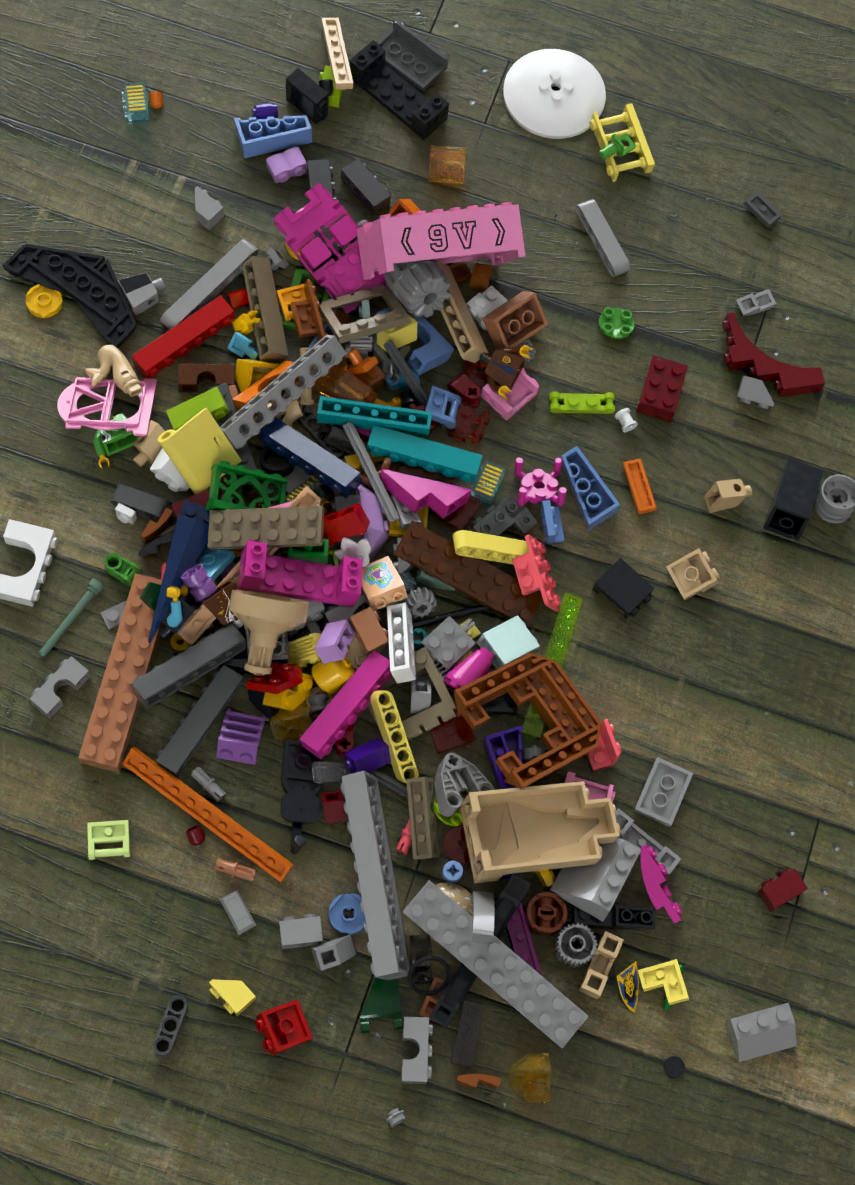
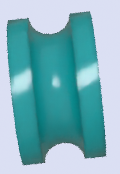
[413,628,427,647]

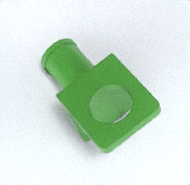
[599,133,636,161]

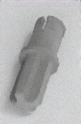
[191,767,227,802]

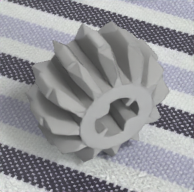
[403,586,437,619]

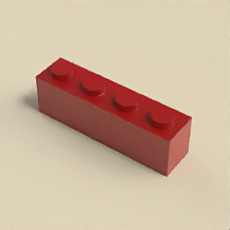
[323,503,370,548]

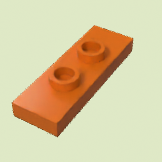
[622,458,657,515]

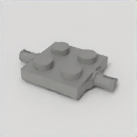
[421,616,476,671]

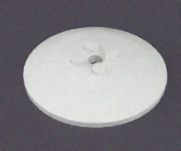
[503,49,606,139]

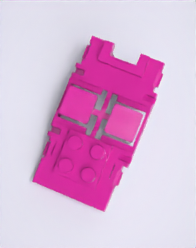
[273,183,386,315]

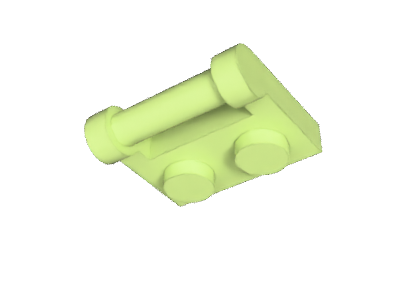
[87,820,130,860]

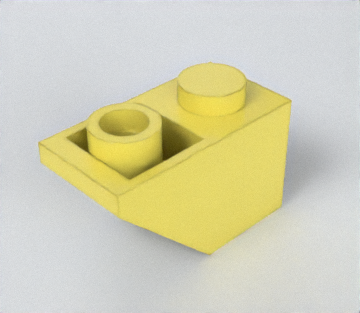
[209,979,256,1016]

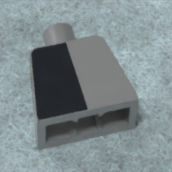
[118,273,165,317]

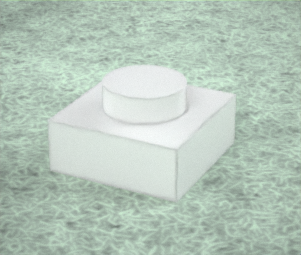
[115,503,137,524]

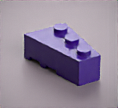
[483,726,522,790]

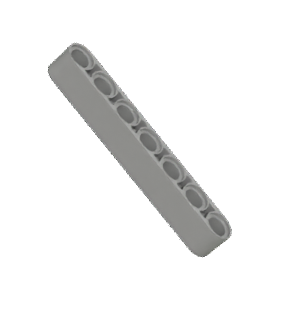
[160,239,259,330]

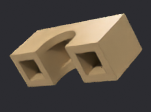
[578,931,624,999]

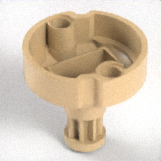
[229,589,309,676]

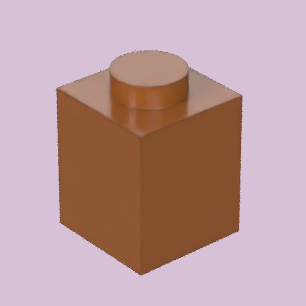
[470,262,492,291]

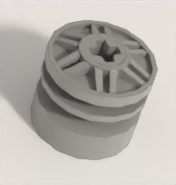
[815,474,855,524]

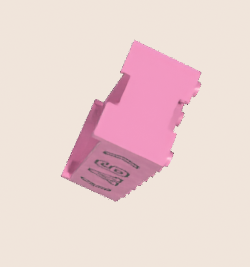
[356,202,525,280]

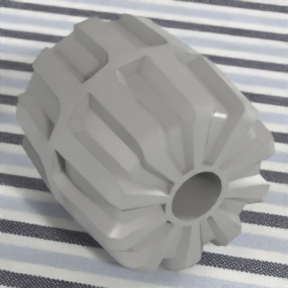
[384,259,451,318]

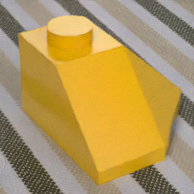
[235,359,280,393]

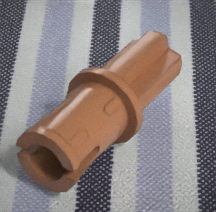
[215,858,256,881]

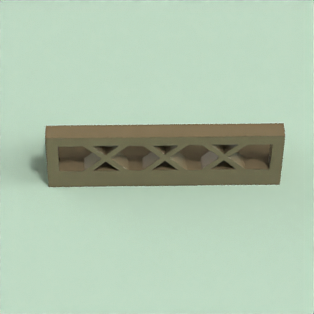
[406,777,441,860]

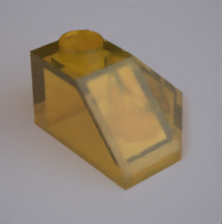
[269,700,313,742]
[508,1053,552,1103]

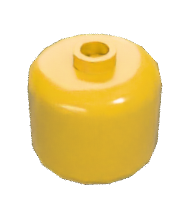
[312,656,355,695]

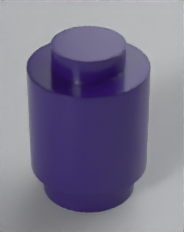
[252,103,278,119]

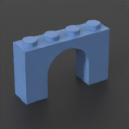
[376,307,455,375]

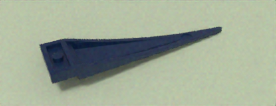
[148,500,210,643]

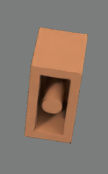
[347,607,389,655]

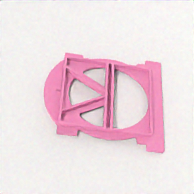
[57,377,157,436]

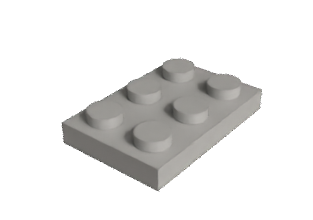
[634,757,693,827]

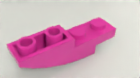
[641,843,683,924]

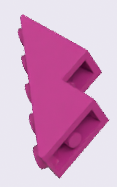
[380,469,471,519]

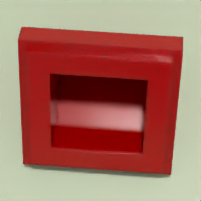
[226,288,249,310]

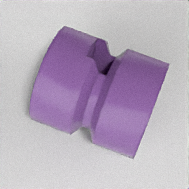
[181,564,217,601]

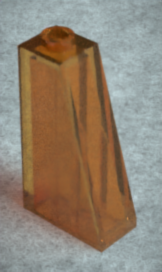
[311,354,378,404]

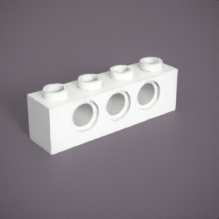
[387,602,416,683]

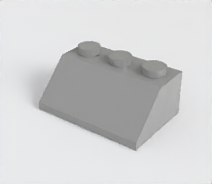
[725,1003,797,1063]

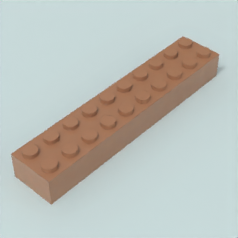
[78,573,164,773]

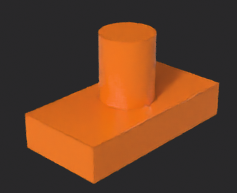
[343,349,379,377]

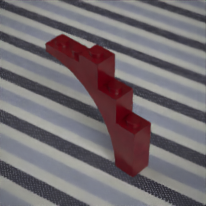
[722,312,825,397]

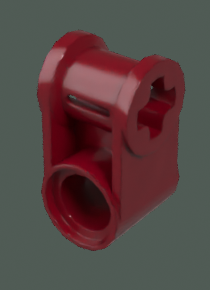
[447,373,481,408]
[335,724,354,759]

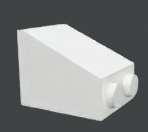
[150,448,190,492]

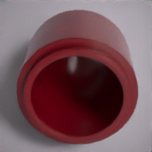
[185,825,205,846]

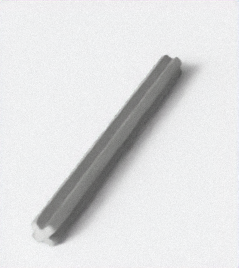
[343,422,399,522]

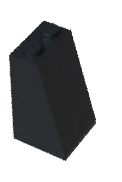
[763,458,823,541]

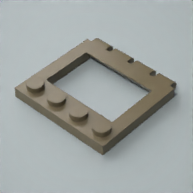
[320,284,410,343]
[368,647,457,742]

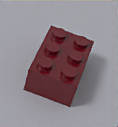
[636,355,688,422]

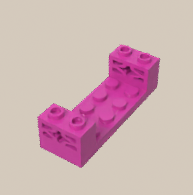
[238,540,363,607]

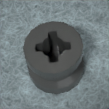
[308,694,328,715]

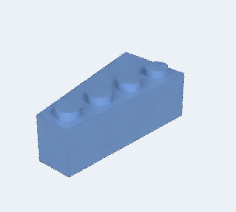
[234,115,312,158]
[561,446,620,531]

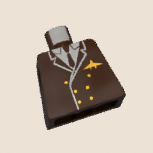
[201,579,244,629]

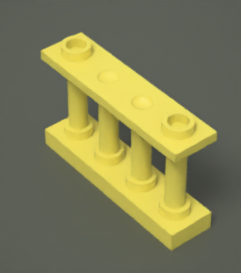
[589,103,655,182]

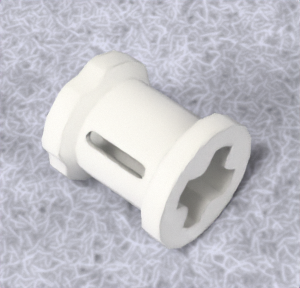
[615,408,638,432]

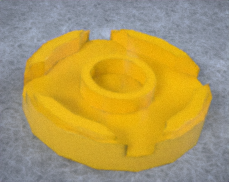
[26,284,63,318]

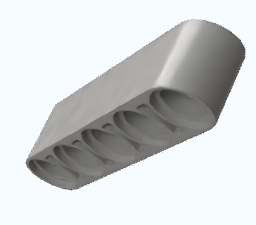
[576,199,630,277]

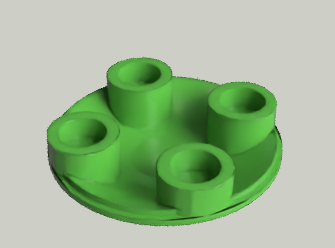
[599,307,634,339]

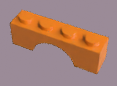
[232,360,299,418]

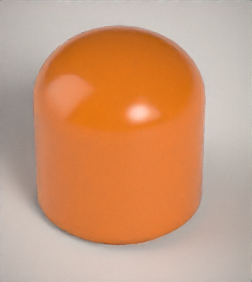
[148,91,163,109]

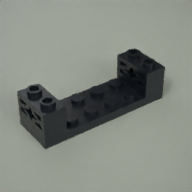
[349,40,449,140]

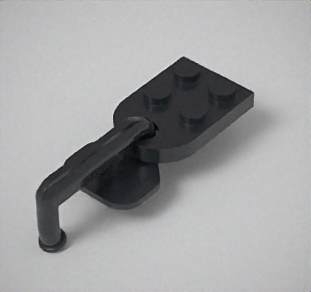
[280,739,324,854]

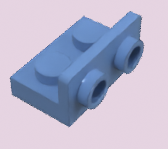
[540,500,564,544]

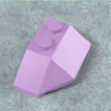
[356,485,390,559]

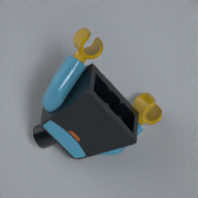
[158,585,201,640]

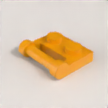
[277,282,320,322]

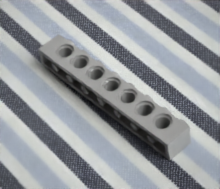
[220,335,347,449]

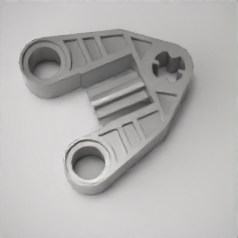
[434,753,495,817]

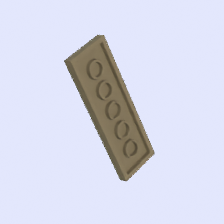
[207,506,325,550]

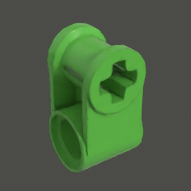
[104,553,143,587]

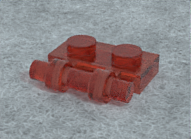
[448,402,490,445]

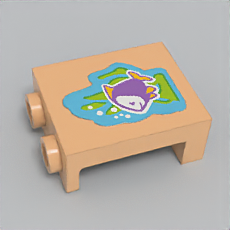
[361,556,408,611]

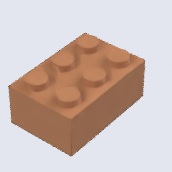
[482,291,548,350]

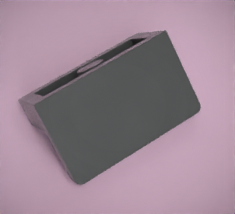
[324,425,367,455]

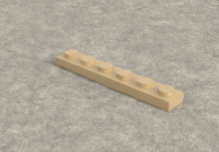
[321,18,353,90]

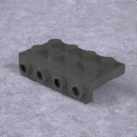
[377,20,448,92]

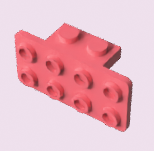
[512,534,561,612]

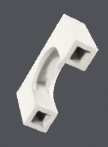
[0,519,58,607]

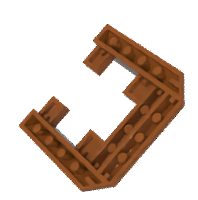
[454,653,601,789]

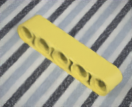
[452,530,529,565]
[370,690,419,783]

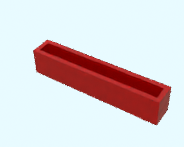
[132,295,235,379]

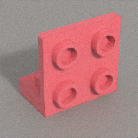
[586,719,621,772]

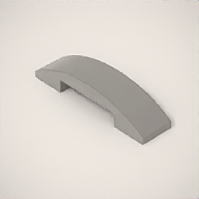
[615,808,681,874]
[471,890,495,935]

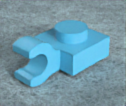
[227,332,259,360]

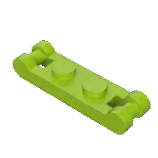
[549,392,615,414]

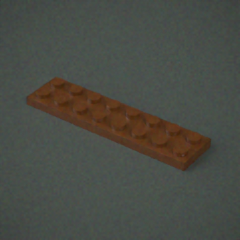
[394,521,543,628]

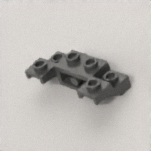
[467,494,537,563]

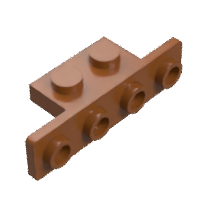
[290,279,328,342]

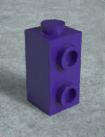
[344,738,391,773]

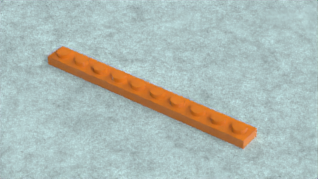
[122,747,294,882]

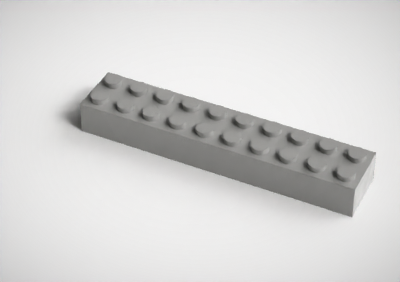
[341,771,410,980]
[402,880,588,1048]

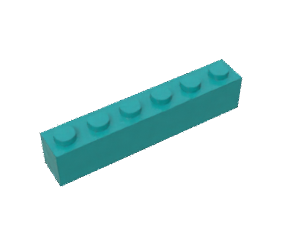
[317,396,432,438]
[367,425,483,483]

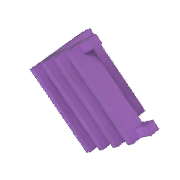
[217,708,266,765]

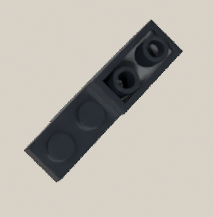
[572,905,655,930]

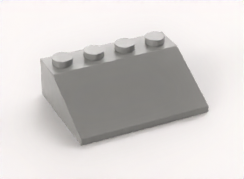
[550,838,641,921]

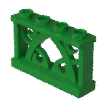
[206,461,288,511]

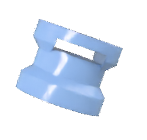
[442,861,463,883]

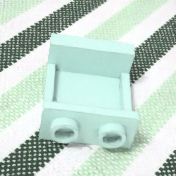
[476,615,540,670]

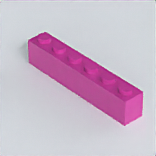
[299,650,393,759]

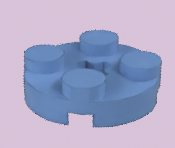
[328,893,366,935]

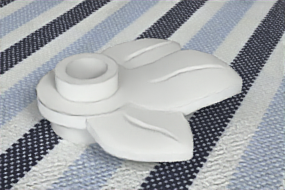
[334,537,371,568]

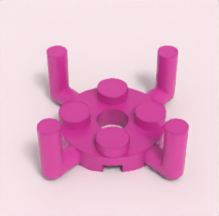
[514,458,567,506]

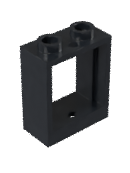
[286,68,328,124]

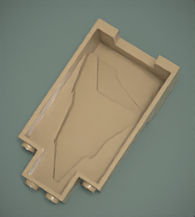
[460,781,621,884]

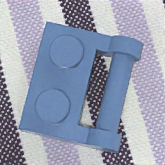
[425,386,462,429]

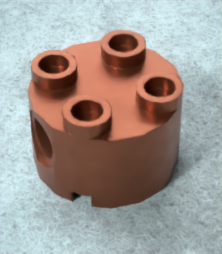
[525,892,568,937]

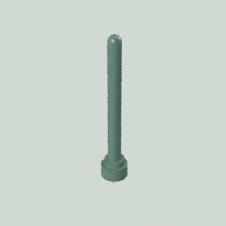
[39,578,105,657]

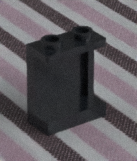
[592,558,654,619]

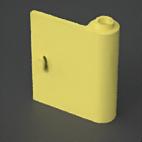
[158,407,242,494]

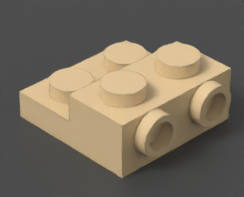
[666,548,720,600]

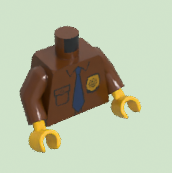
[479,345,533,400]

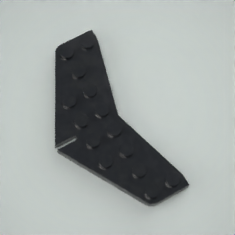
[3,244,136,348]

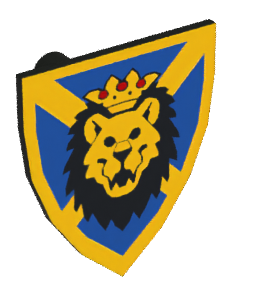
[606,961,639,1013]

